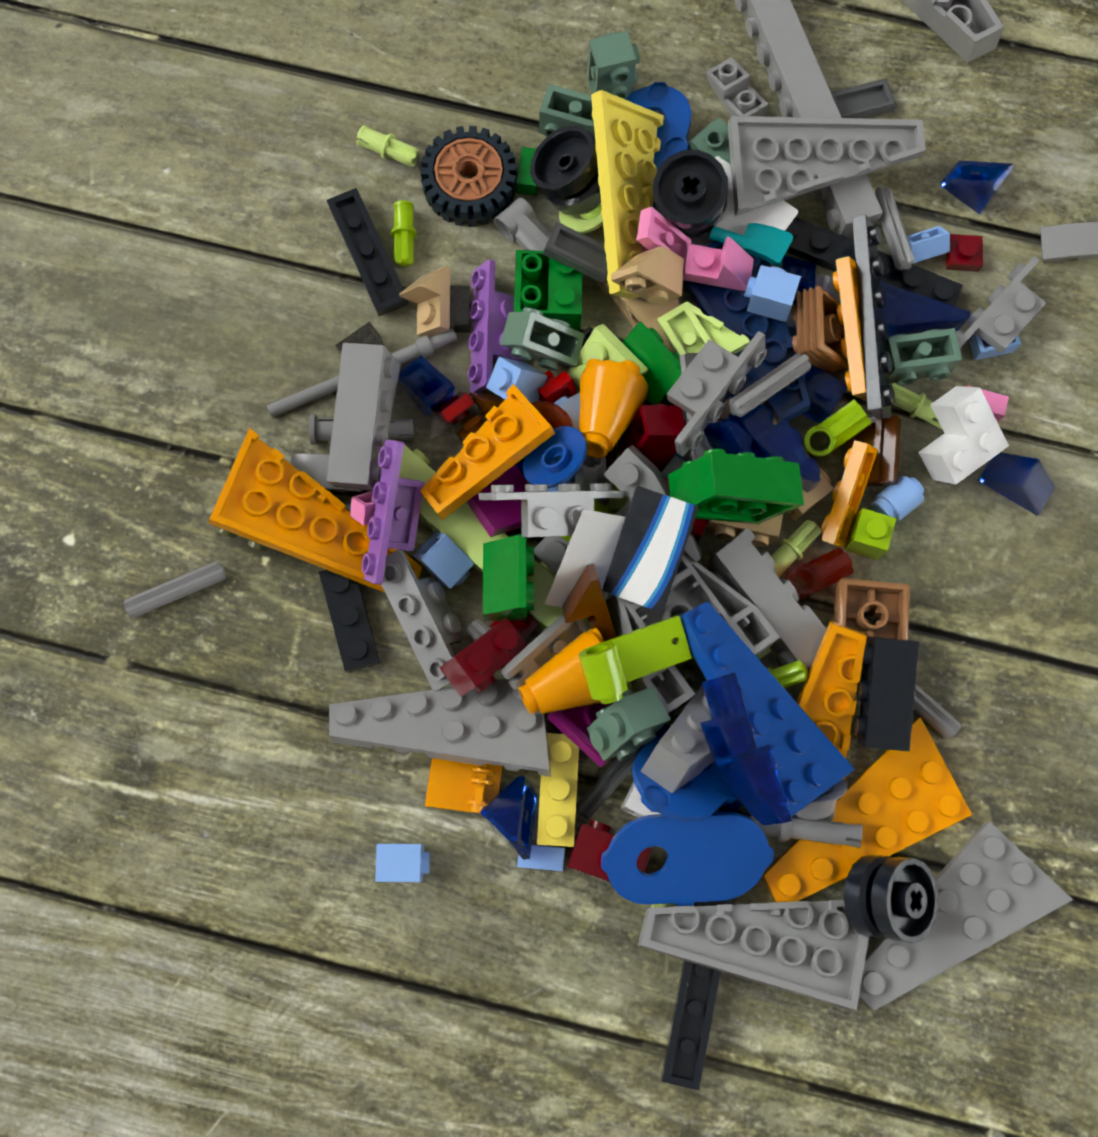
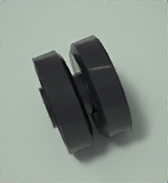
[530,126,601,215]
[653,150,728,237]
[844,855,939,944]

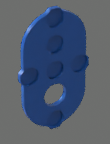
[625,82,692,207]
[632,725,756,822]
[601,812,774,906]

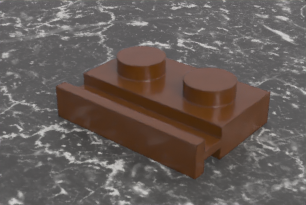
[846,415,901,486]

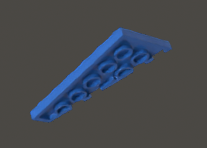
[680,601,855,820]

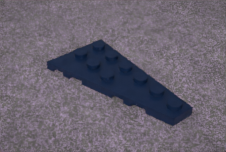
[683,241,811,426]

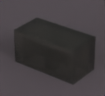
[450,286,471,333]
[335,322,384,356]

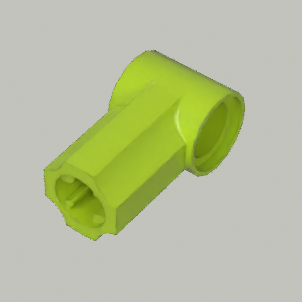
[804,399,872,458]

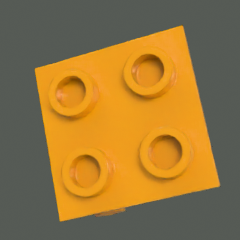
[425,758,503,816]

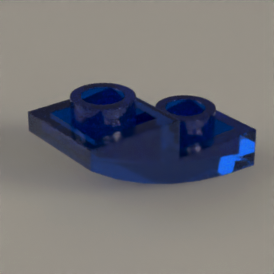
[703,419,762,458]

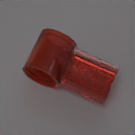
[784,547,854,603]

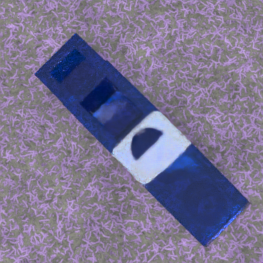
[727,374,821,492]
[700,673,792,826]

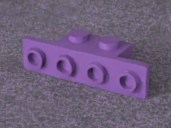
[468,259,522,393]
[362,439,425,585]

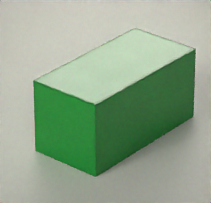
[516,147,538,196]

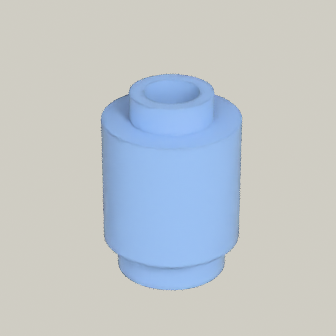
[871,475,924,522]

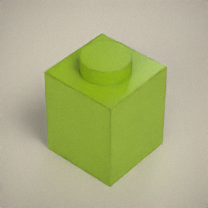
[844,508,897,560]

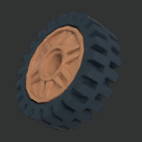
[420,126,517,227]

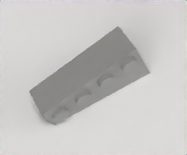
[901,0,1004,63]
[326,343,401,491]
[707,527,826,668]
[641,680,741,793]

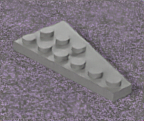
[728,116,926,216]
[329,679,551,777]
[859,822,1073,1010]
[638,900,869,1011]

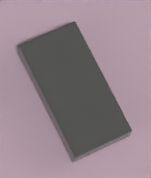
[831,78,897,119]
[542,221,608,283]

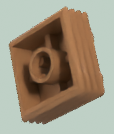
[791,285,849,375]
[833,578,910,642]

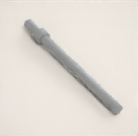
[267,328,458,418]

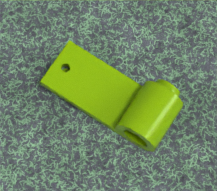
[578,615,692,704]

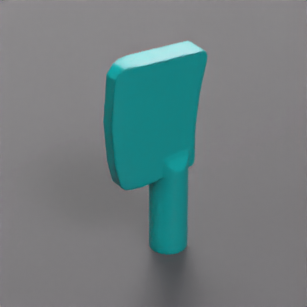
[709,223,793,267]

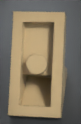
[399,266,450,338]

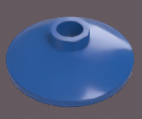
[523,426,587,488]

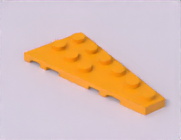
[208,427,423,592]
[762,717,972,902]

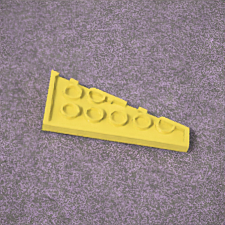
[591,90,664,299]

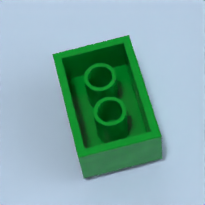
[668,449,804,524]

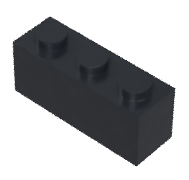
[853,636,920,751]

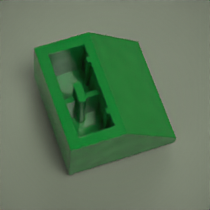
[514,250,582,331]
[622,321,682,406]
[483,534,534,621]

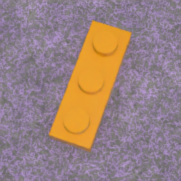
[821,440,878,548]

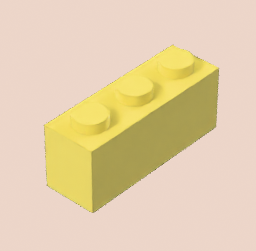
[537,733,579,847]

